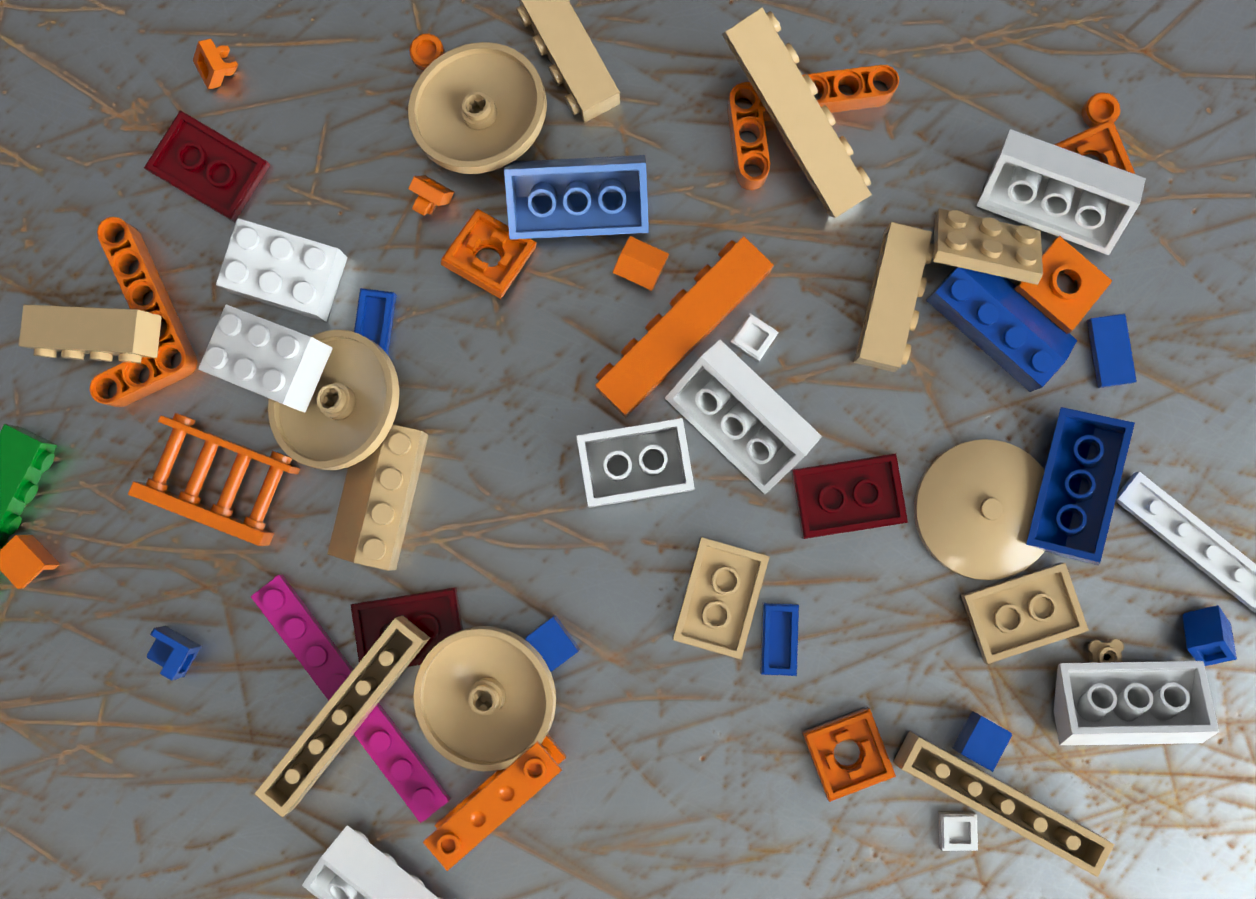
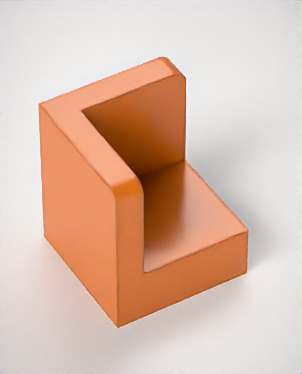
[0,535,60,589]

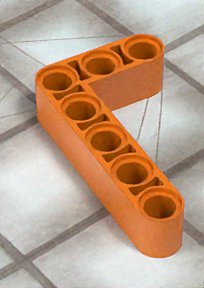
[727,65,899,190]
[90,217,198,408]

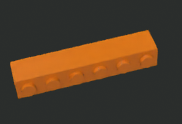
[595,236,774,418]

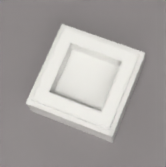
[730,313,779,362]
[938,812,978,851]

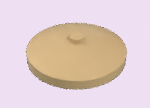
[408,42,547,174]
[268,330,399,470]
[914,439,1045,580]
[413,626,556,771]

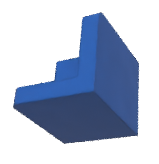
[1183,605,1237,666]
[526,615,580,672]
[147,626,202,681]
[952,711,1012,772]

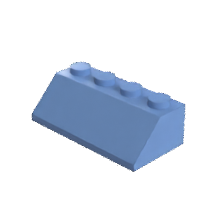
[504,155,649,240]

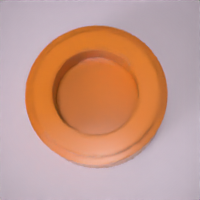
[409,34,445,71]
[1082,92,1120,128]

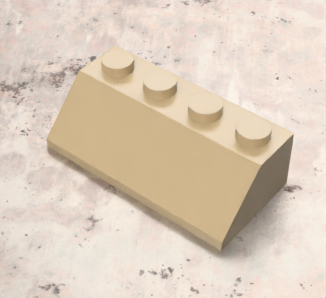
[327,424,429,571]

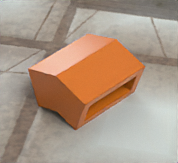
[612,236,669,291]

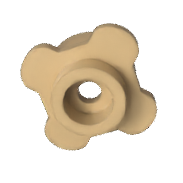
[1088,639,1124,663]

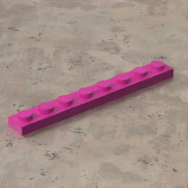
[250,574,451,824]

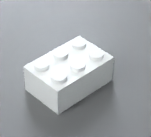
[216,218,348,322]
[198,304,333,413]
[576,418,695,508]

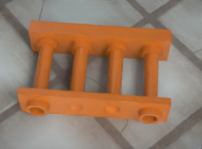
[128,413,301,546]
[423,734,566,871]

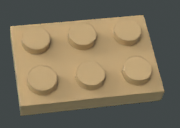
[933,208,1043,285]
[673,537,770,660]
[961,563,1089,664]

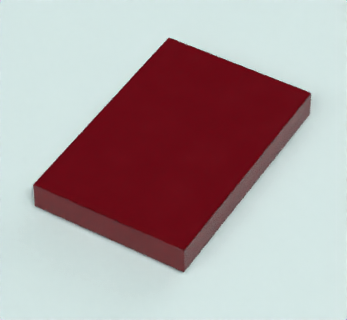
[144,110,270,223]
[791,453,908,539]
[350,587,463,667]

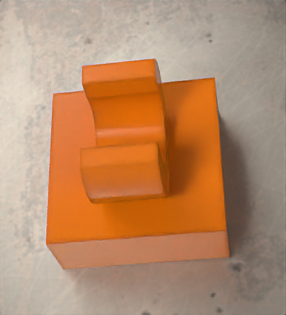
[193,39,238,90]
[408,175,455,216]

